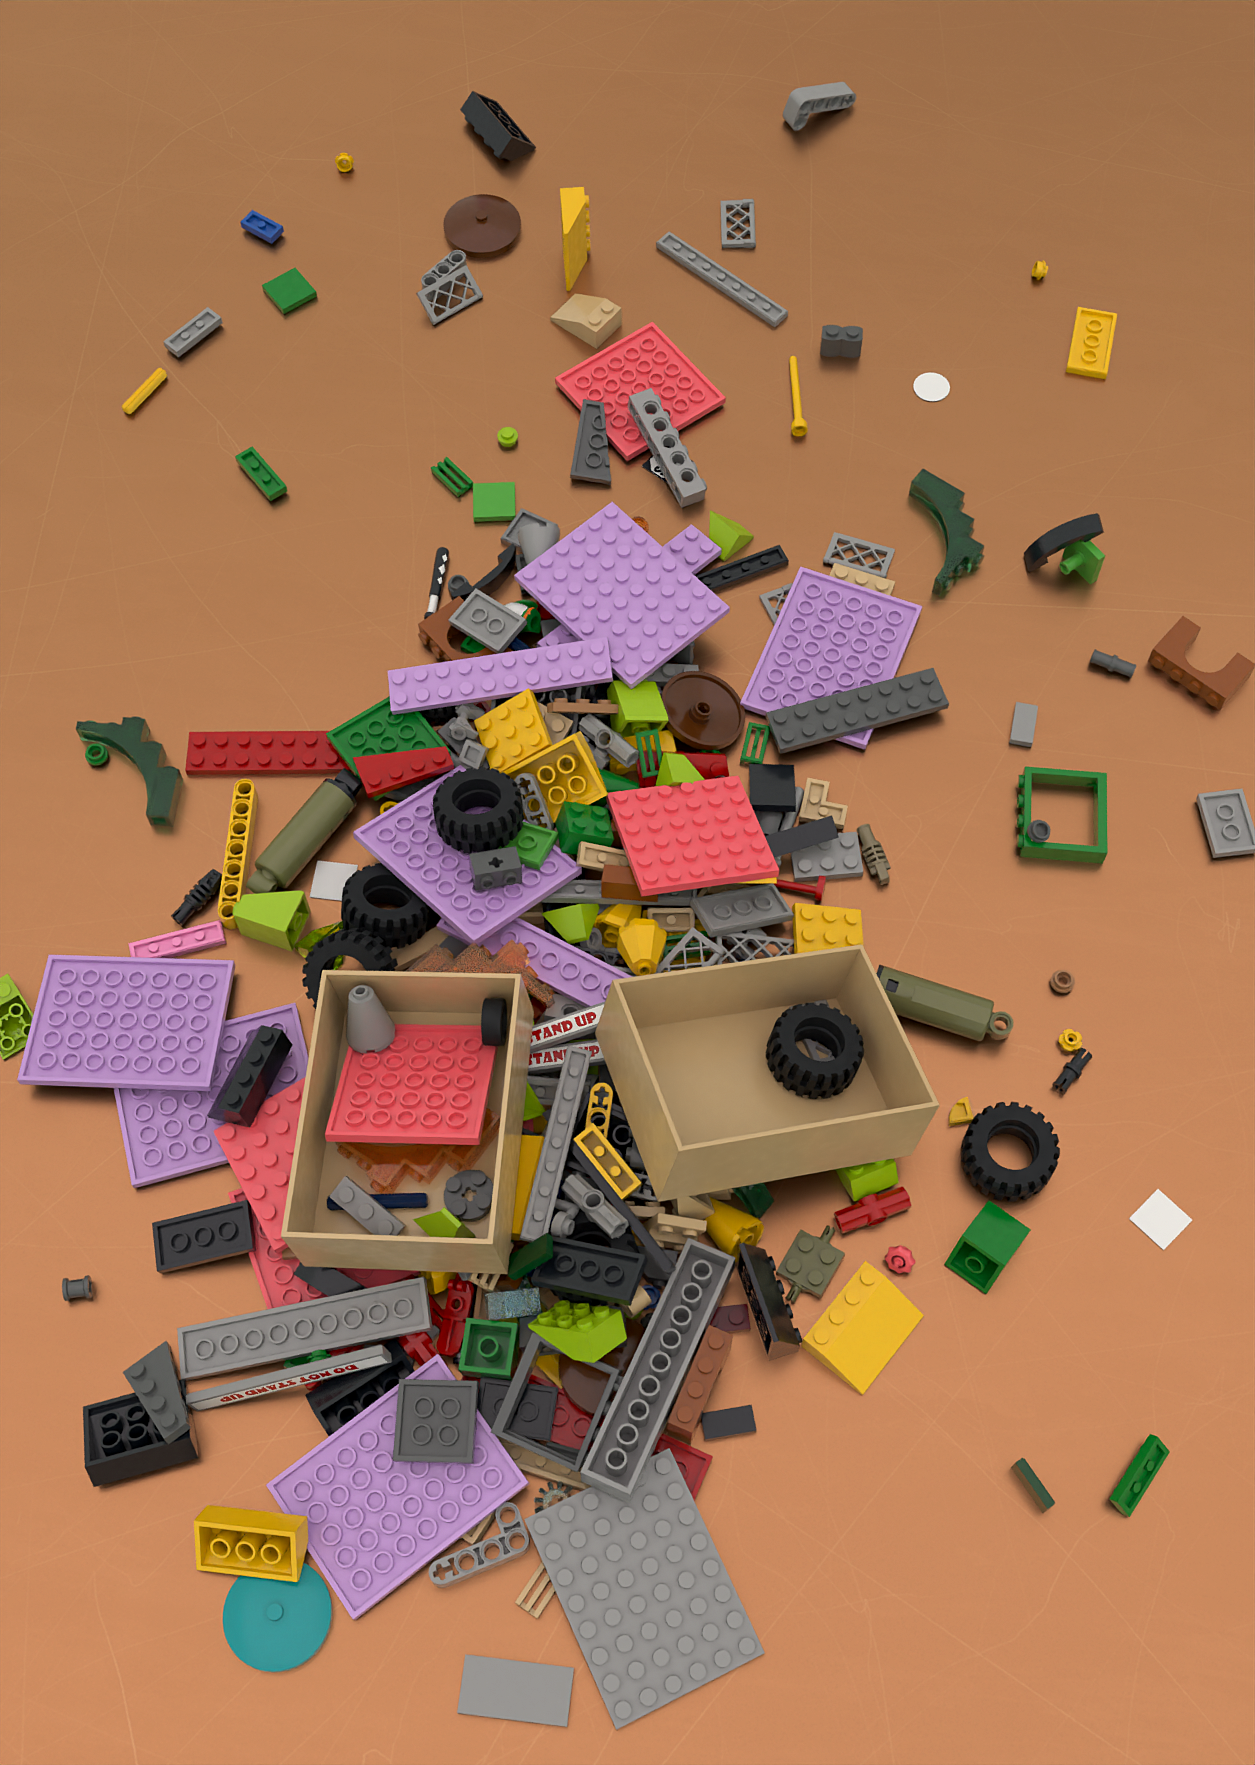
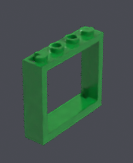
[1016,766,1108,864]

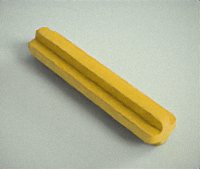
[122,368,167,415]

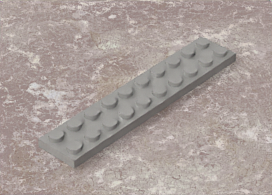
[177,1277,433,1381]

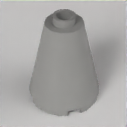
[518,523,560,565]
[346,985,395,1053]

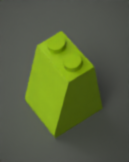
[607,679,668,738]
[232,890,311,952]

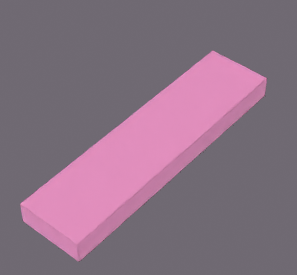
[128,920,226,958]

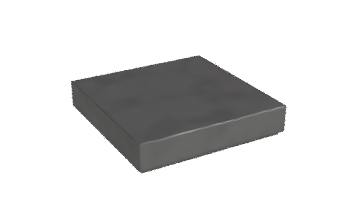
[500,508,558,553]

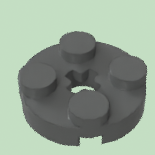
[444,1170,493,1222]

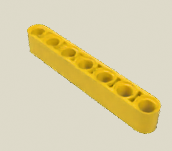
[218,779,258,930]

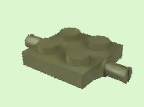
[776,1225,845,1303]

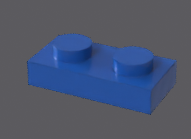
[240,210,284,244]

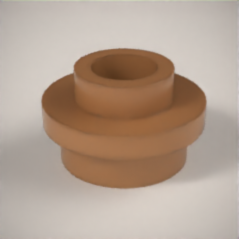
[1050,970,1075,993]

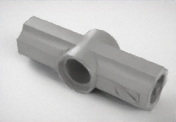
[579,713,639,768]
[561,1174,629,1239]

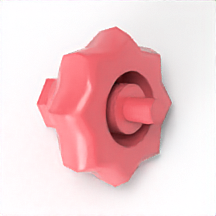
[884,1245,916,1274]

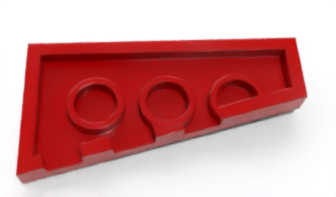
[353,746,454,798]
[636,750,729,788]

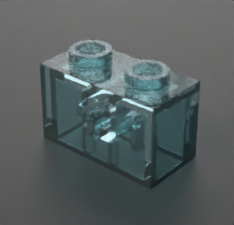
[484,1287,541,1320]

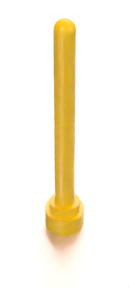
[789,356,808,436]

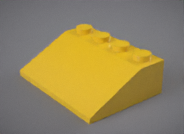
[560,187,591,291]
[500,731,608,828]
[801,1261,924,1395]

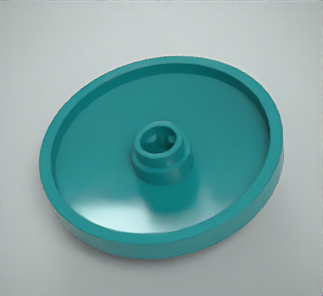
[223,1562,333,1673]

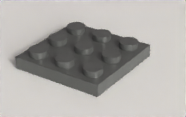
[393,1379,479,1464]

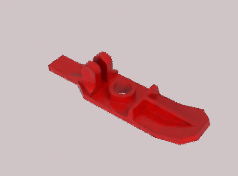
[436,1272,474,1357]

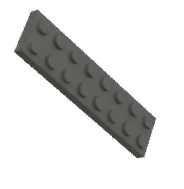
[766,668,949,754]

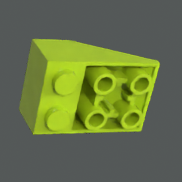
[0,974,34,1060]
[835,1159,899,1202]
[528,1300,627,1363]

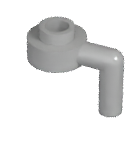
[580,928,620,954]
[551,1198,580,1238]

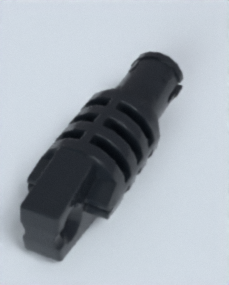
[171,869,222,926]

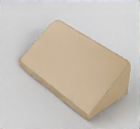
[648,906,695,932]

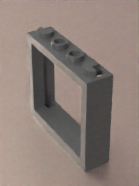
[490,1332,624,1472]

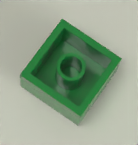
[555,801,614,855]
[458,1318,520,1381]

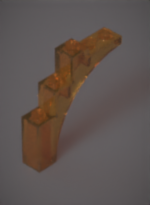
[405,939,555,1009]
[335,1108,501,1194]

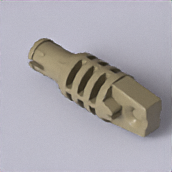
[856,824,891,885]

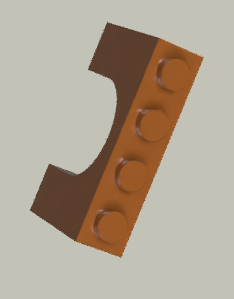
[418,596,512,662]
[1148,616,1255,710]
[601,817,659,902]
[667,1325,733,1445]

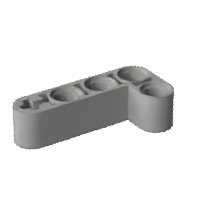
[782,82,856,131]
[429,1502,530,1588]

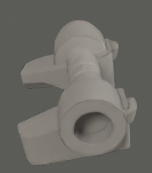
[449,703,485,740]

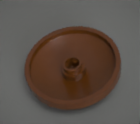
[443,194,521,258]
[660,671,745,750]
[558,1317,646,1419]

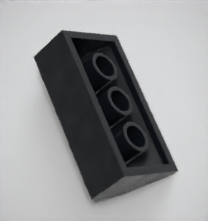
[460,91,536,161]
[207,1025,293,1128]
[305,1338,415,1436]

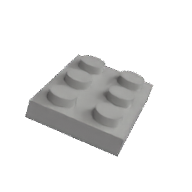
[449,588,527,654]
[1196,789,1255,858]
[790,832,863,882]

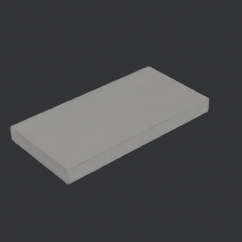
[690,883,794,937]
[457,1654,574,1727]

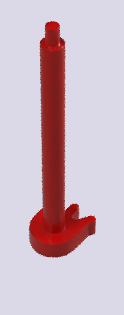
[757,875,826,901]

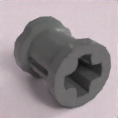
[62,1275,93,1301]

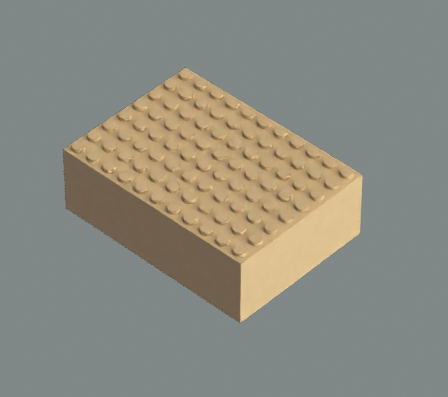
[595,945,940,1202]
[281,970,534,1274]

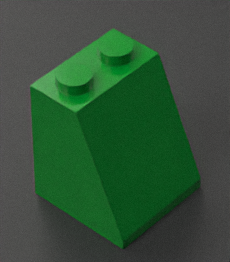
[944,1200,1031,1294]

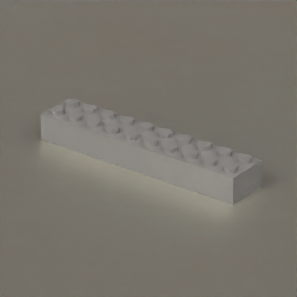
[580,1238,736,1503]

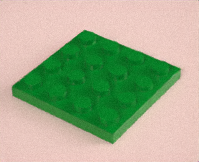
[326,696,451,801]

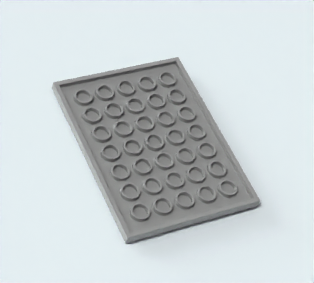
[524,1448,765,1730]

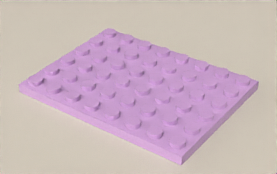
[514,502,730,689]
[740,567,922,750]
[353,765,582,946]
[17,955,236,1091]
[114,1003,309,1188]
[266,1354,530,1620]

